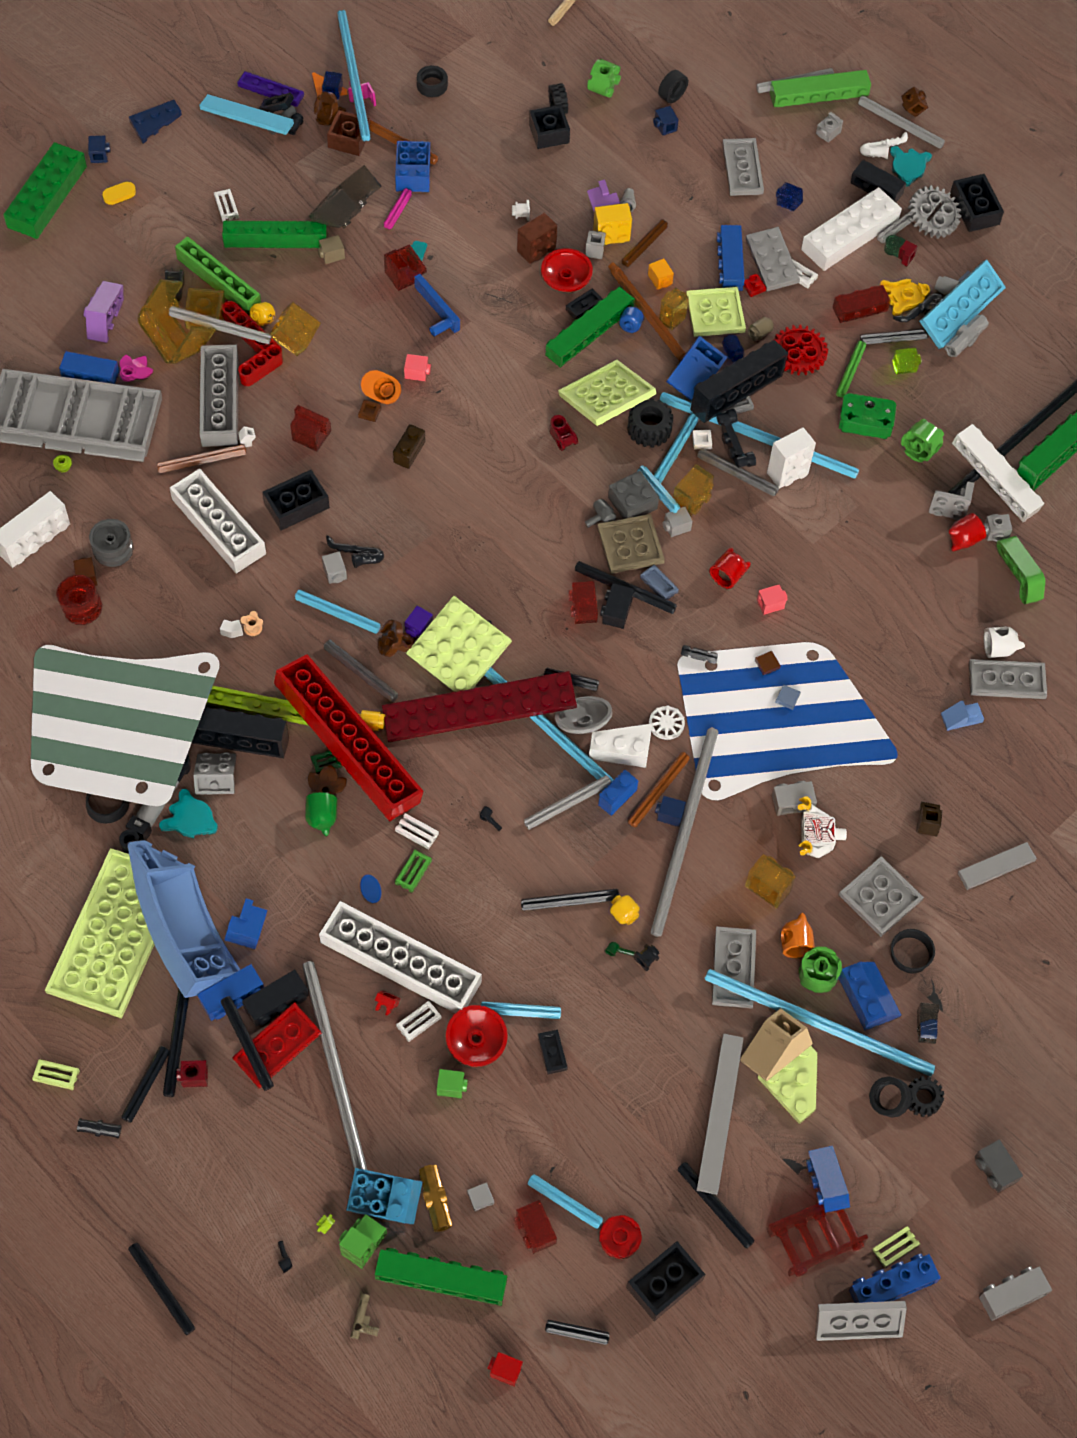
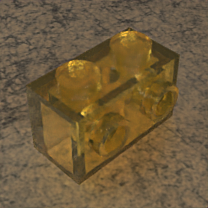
[659,287,689,330]

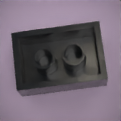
[950,173,1004,232]
[262,469,330,531]
[626,1241,706,1321]

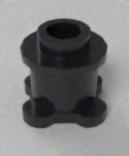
[634,944,659,971]

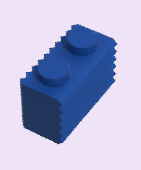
[598,770,639,816]

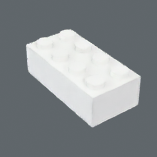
[0,491,70,568]

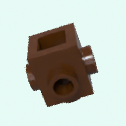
[901,86,929,117]

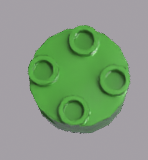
[587,58,621,98]
[901,419,944,462]
[799,947,842,993]

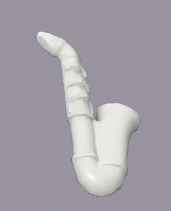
[860,132,908,159]

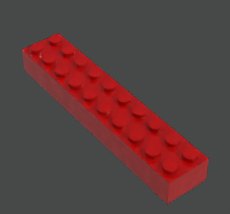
[274,654,424,822]

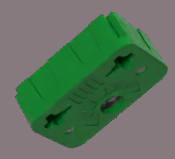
[838,393,897,439]

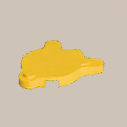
[879,279,930,316]

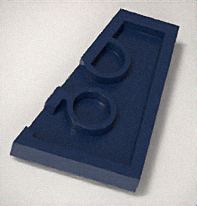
[129,100,182,144]

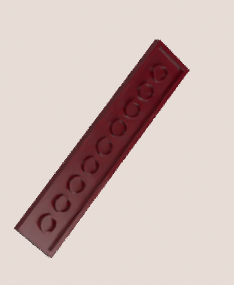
[382,671,577,743]

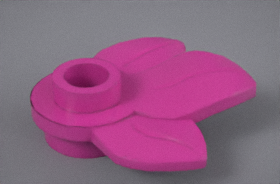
[119,355,153,382]

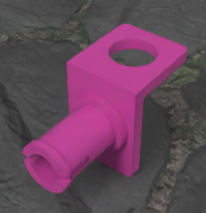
[348,81,376,106]

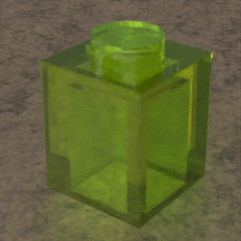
[892,348,921,375]

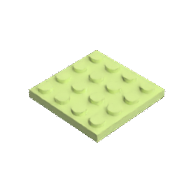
[558,360,656,426]
[406,596,512,692]

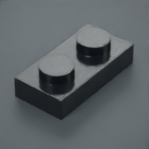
[259,93,294,113]
[565,288,603,320]
[538,1029,568,1075]

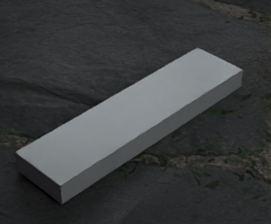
[957,842,1037,890]

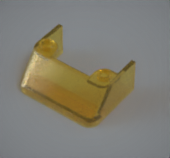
[138,279,215,364]

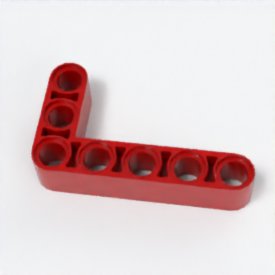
[222,301,283,386]

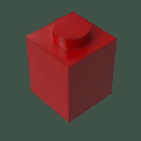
[488,1352,523,1387]

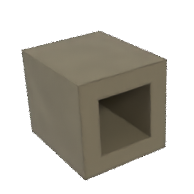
[317,235,345,264]

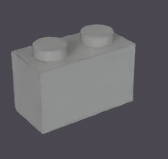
[772,781,817,816]

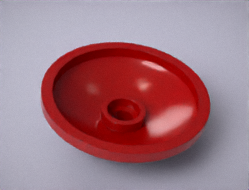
[541,248,593,292]
[446,1005,508,1067]

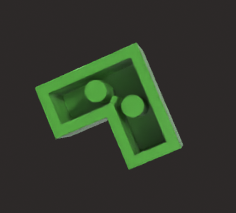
[339,1214,387,1269]

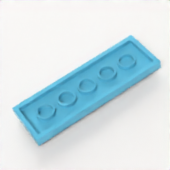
[919,260,1006,349]

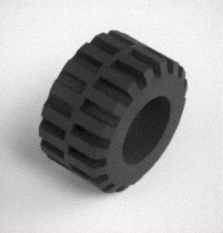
[627,398,673,448]

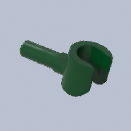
[605,942,635,957]

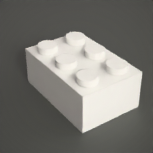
[767,427,816,488]

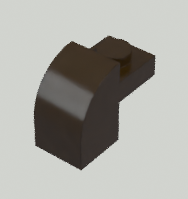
[916,801,942,837]

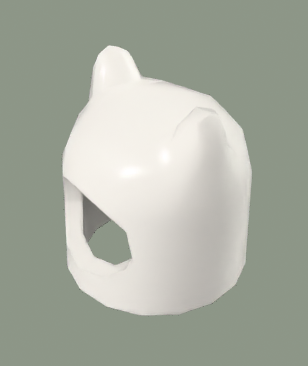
[984,626,1025,658]

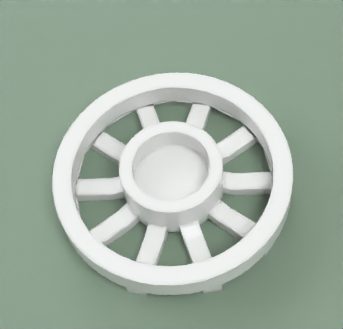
[649,705,685,740]

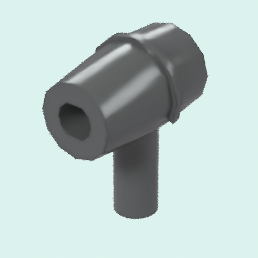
[585,499,616,528]

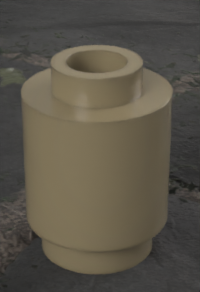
[747,316,774,341]

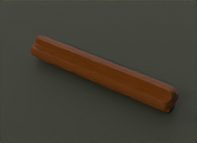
[622,219,668,267]

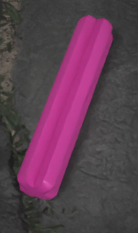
[384,188,412,230]

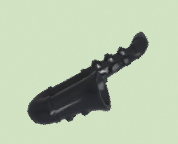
[893,293,944,322]
[326,535,384,568]

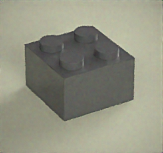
[608,471,659,519]

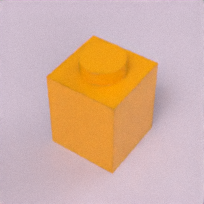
[648,258,674,290]

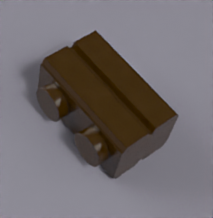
[393,424,426,469]

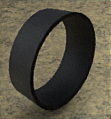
[86,793,129,824]
[891,929,935,973]

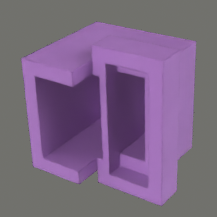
[587,179,620,212]

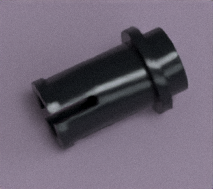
[288,113,304,135]

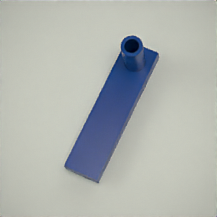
[414,274,460,337]

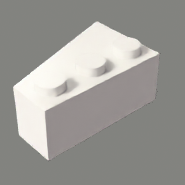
[589,724,652,768]

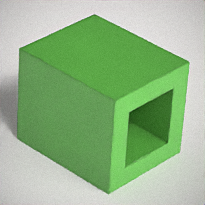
[437,1069,468,1098]

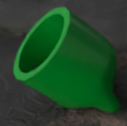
[305,792,338,837]

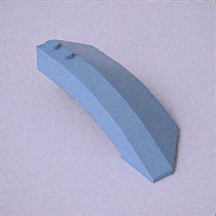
[128,840,240,998]

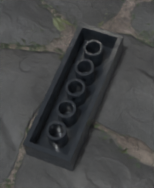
[690,340,788,423]
[192,706,289,759]

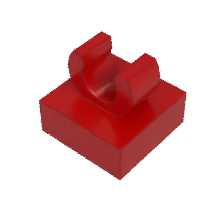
[743,273,766,297]
[375,990,401,1015]

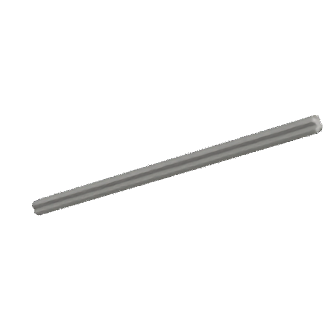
[650,727,719,937]
[303,961,367,1170]

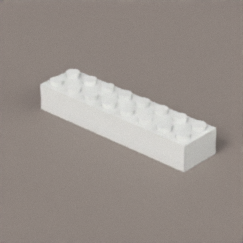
[319,901,482,1013]

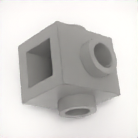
[983,514,1012,542]

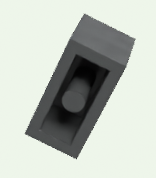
[975,1139,1023,1193]

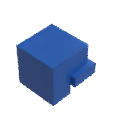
[224,898,268,949]

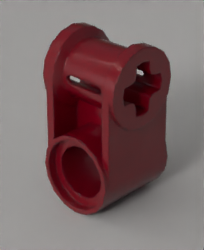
[549,415,578,451]

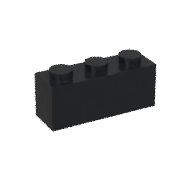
[850,160,906,203]
[242,969,309,1027]

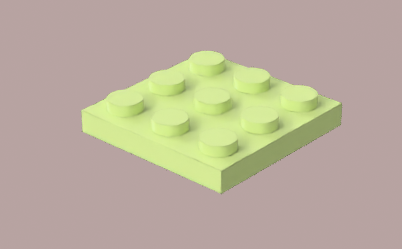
[686,287,746,337]

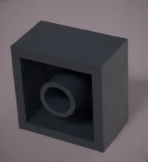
[529,105,570,149]

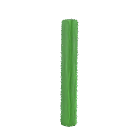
[836,341,866,398]

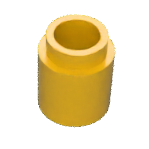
[359,710,385,731]

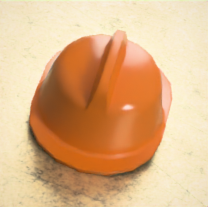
[361,370,401,404]

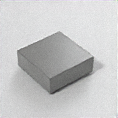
[467,1182,495,1211]

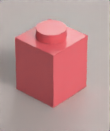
[404,354,431,382]
[757,584,787,615]

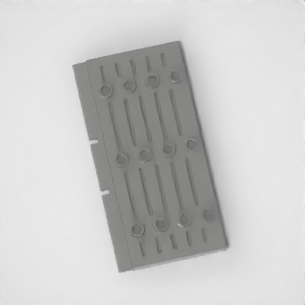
[0,369,162,462]

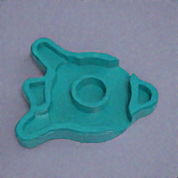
[890,146,932,186]
[159,789,218,838]

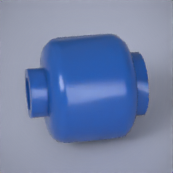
[619,307,644,333]

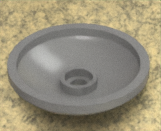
[555,696,612,734]

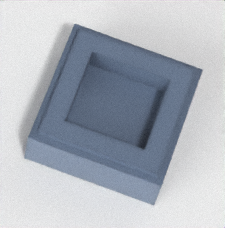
[776,685,801,710]

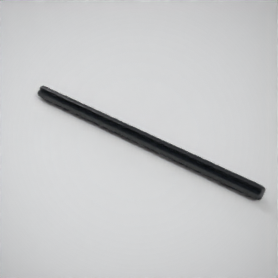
[948,379,1077,495]

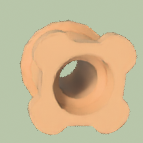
[241,611,263,636]

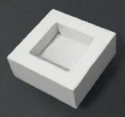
[692,430,712,449]

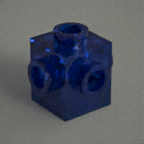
[776,182,803,211]

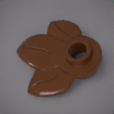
[308,765,347,796]

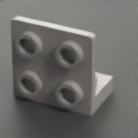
[929,482,974,520]
[194,752,236,794]

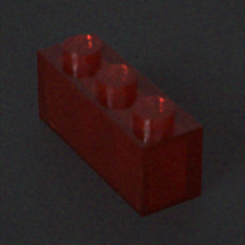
[832,285,891,323]

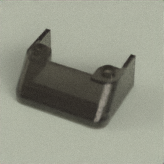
[309,165,381,229]

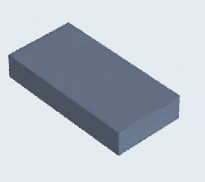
[640,565,679,600]

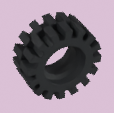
[548,83,568,114]
[908,1076,944,1117]

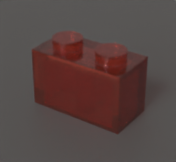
[568,581,598,624]
[514,1200,557,1254]

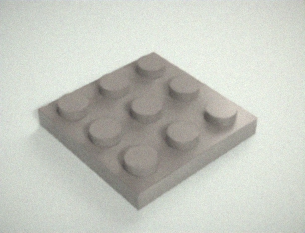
[839,856,924,937]

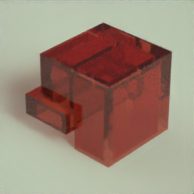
[384,244,427,291]
[290,405,332,452]

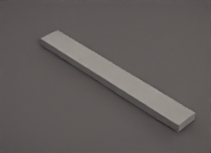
[696,1034,743,1195]

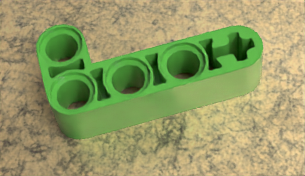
[997,536,1045,604]

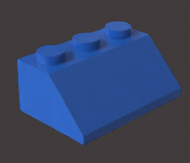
[838,962,901,1031]

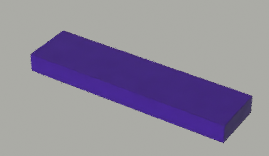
[237,71,304,107]

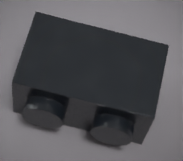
[600,584,634,629]

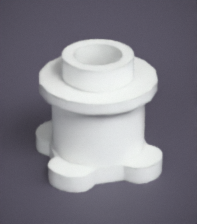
[512,200,530,221]

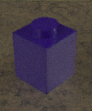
[405,606,433,638]

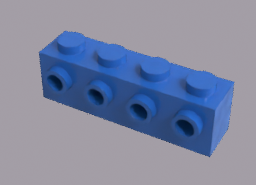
[849,1254,941,1303]

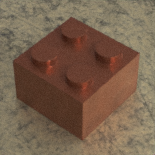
[327,110,370,156]
[517,212,558,264]

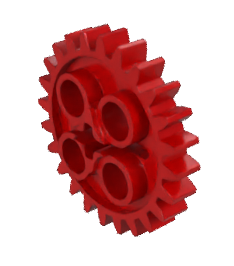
[773,325,828,376]

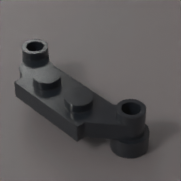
[716,408,756,468]

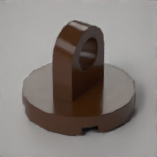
[314,91,346,126]
[378,619,415,657]

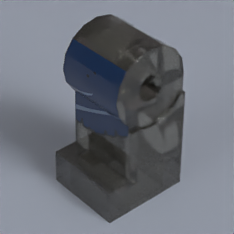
[917,1003,939,1044]

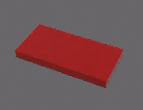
[232,1002,322,1089]

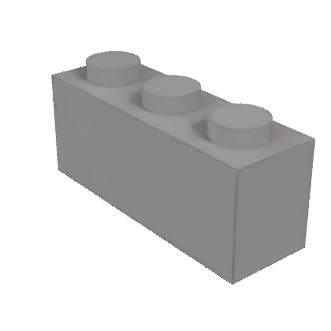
[979,1266,1052,1321]

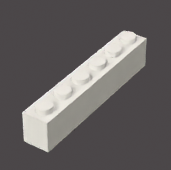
[952,424,1044,522]

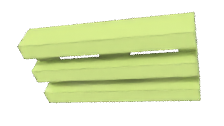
[32,1059,80,1090]
[872,1226,920,1268]

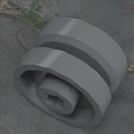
[89,519,134,567]

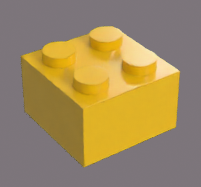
[593,203,632,245]

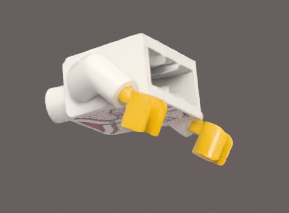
[798,796,847,858]

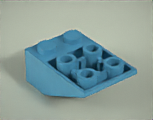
[346,1168,423,1224]

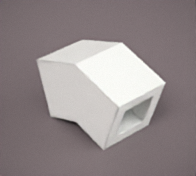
[238,426,256,447]
[220,619,243,638]

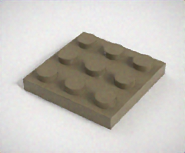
[597,514,665,574]

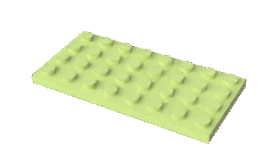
[45,848,155,1018]

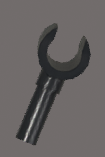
[480,806,502,831]
[278,1241,293,1273]

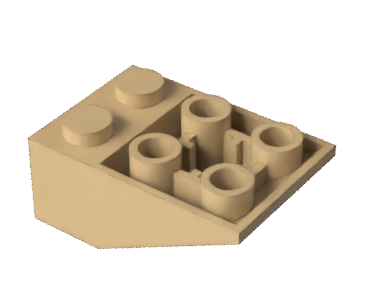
[740,1008,813,1081]

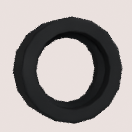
[416,65,448,97]
[658,70,689,104]
[869,1076,912,1118]

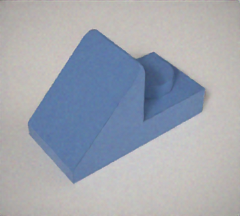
[941,701,984,731]

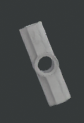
[944,315,989,357]

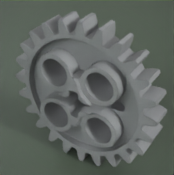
[908,185,961,239]

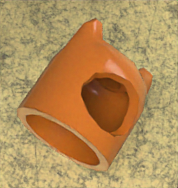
[781,913,815,958]

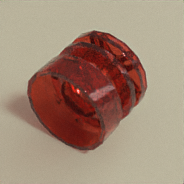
[56,575,103,625]

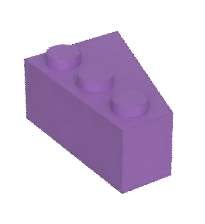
[84,281,124,343]

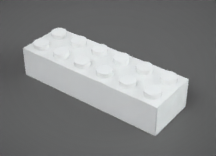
[801,187,902,271]
[170,469,266,574]

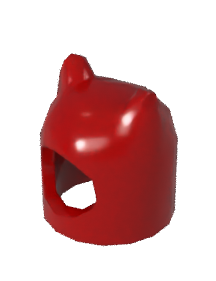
[948,513,986,551]
[709,548,751,589]

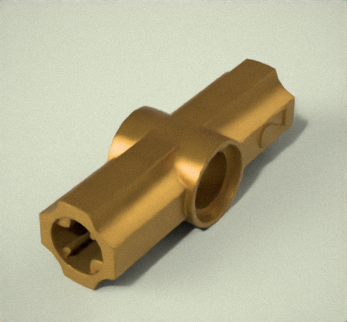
[419,1165,452,1232]

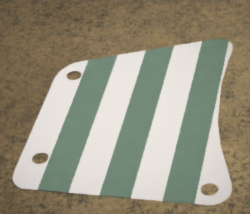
[31,645,219,806]

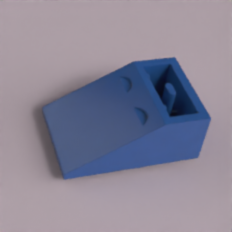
[395,141,430,192]
[666,336,727,401]

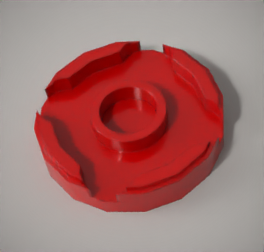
[599,1215,642,1259]

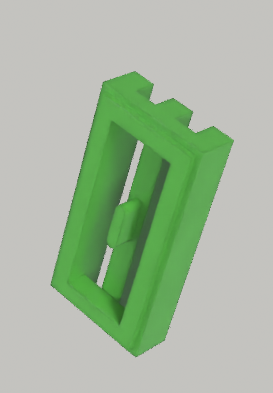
[395,850,432,893]

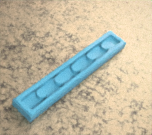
[199,94,294,135]

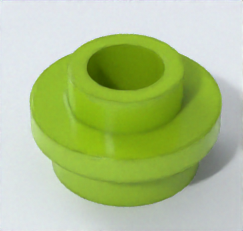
[53,455,72,472]
[316,1214,335,1234]

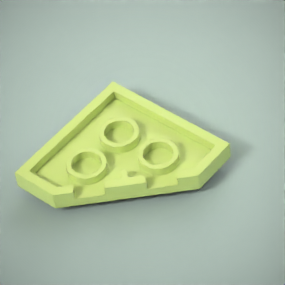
[758,1046,817,1124]

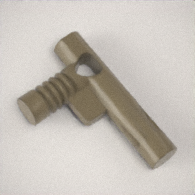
[350,1294,379,1339]

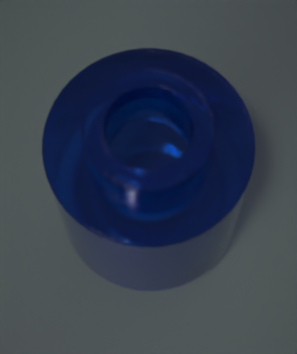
[722,335,744,362]

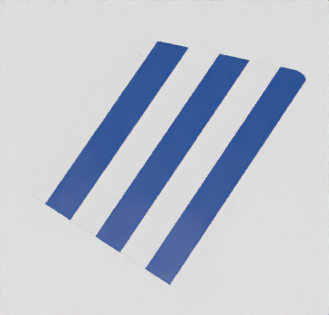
[677,642,898,800]

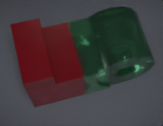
[884,235,918,267]

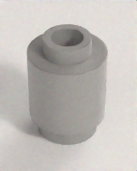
[934,276,960,295]

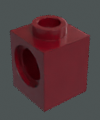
[177,1060,208,1087]

